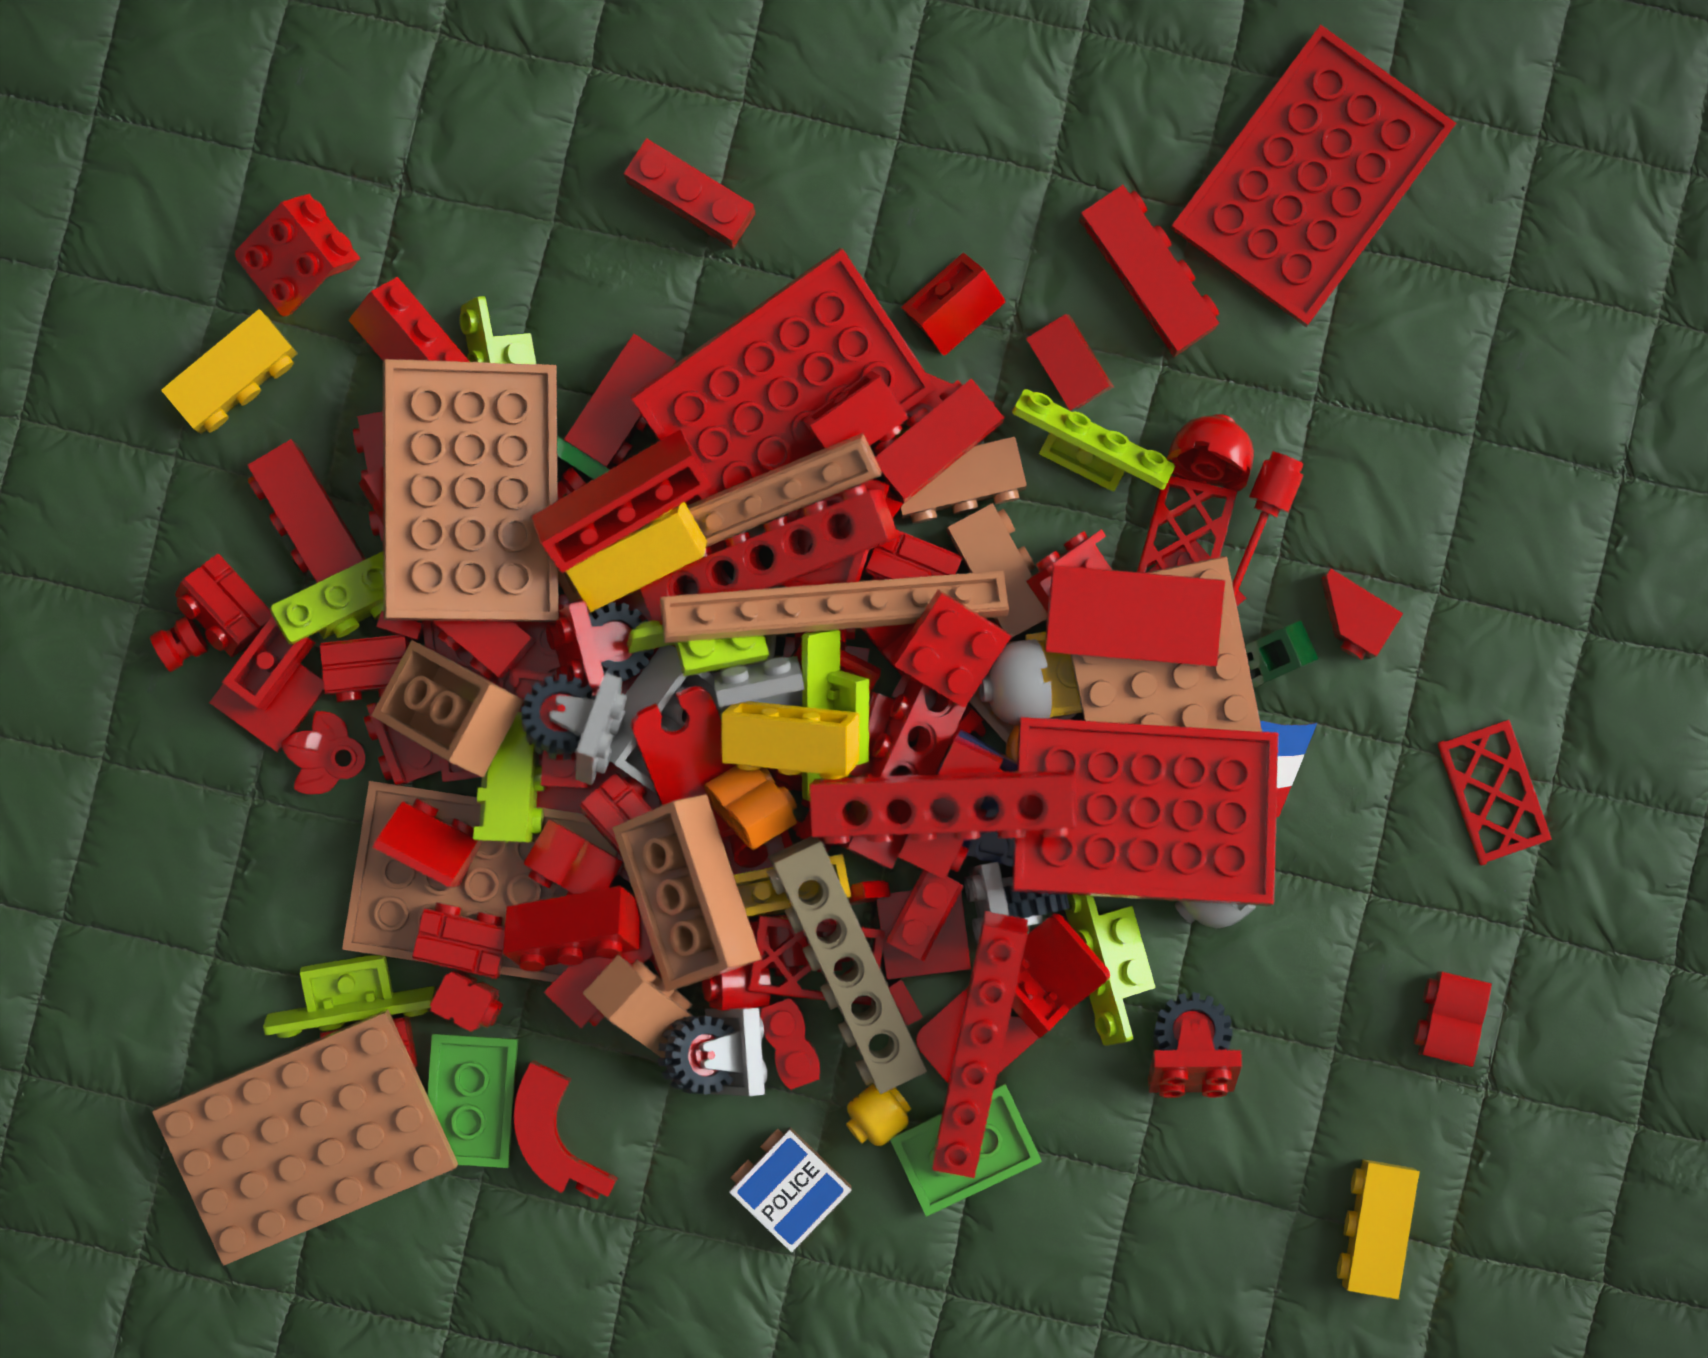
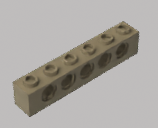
[767,836,927,1094]

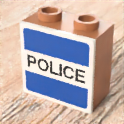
[730,1127,851,1252]

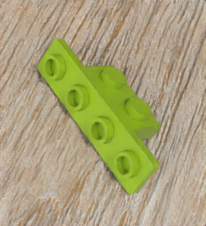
[459,296,536,364]
[1012,389,1175,492]
[270,551,384,644]
[627,621,769,676]
[802,629,869,801]
[1064,894,1156,1046]
[263,955,436,1038]

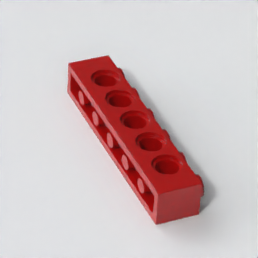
[640,485,899,625]
[836,674,967,869]
[810,770,1077,844]
[932,911,1028,1179]

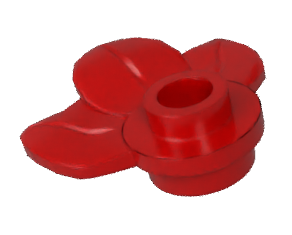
[281,711,366,795]

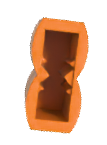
[704,765,797,850]

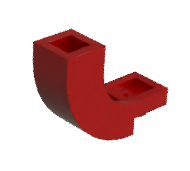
[514,1060,618,1199]

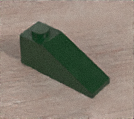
[1245,621,1318,688]

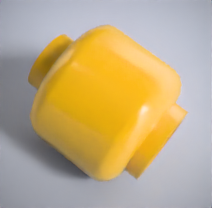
[846,1084,911,1146]

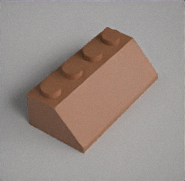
[612,794,761,992]

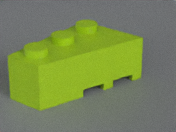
[473,712,545,842]

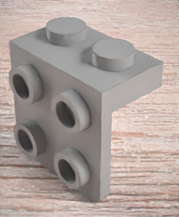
[713,656,804,716]

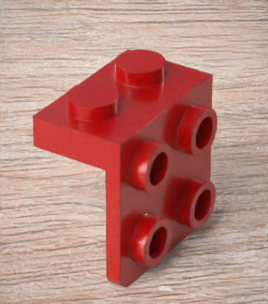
[235,194,361,316]
[1012,913,1111,1039]

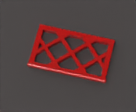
[1137,476,1238,573]
[1437,720,1552,865]
[747,915,885,1005]

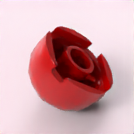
[1167,414,1254,491]

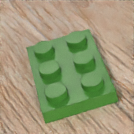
[427,1033,519,1168]
[890,1083,1042,1217]

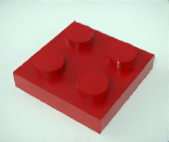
[891,589,1012,708]

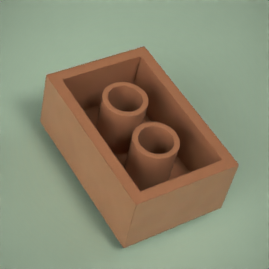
[371,640,524,777]

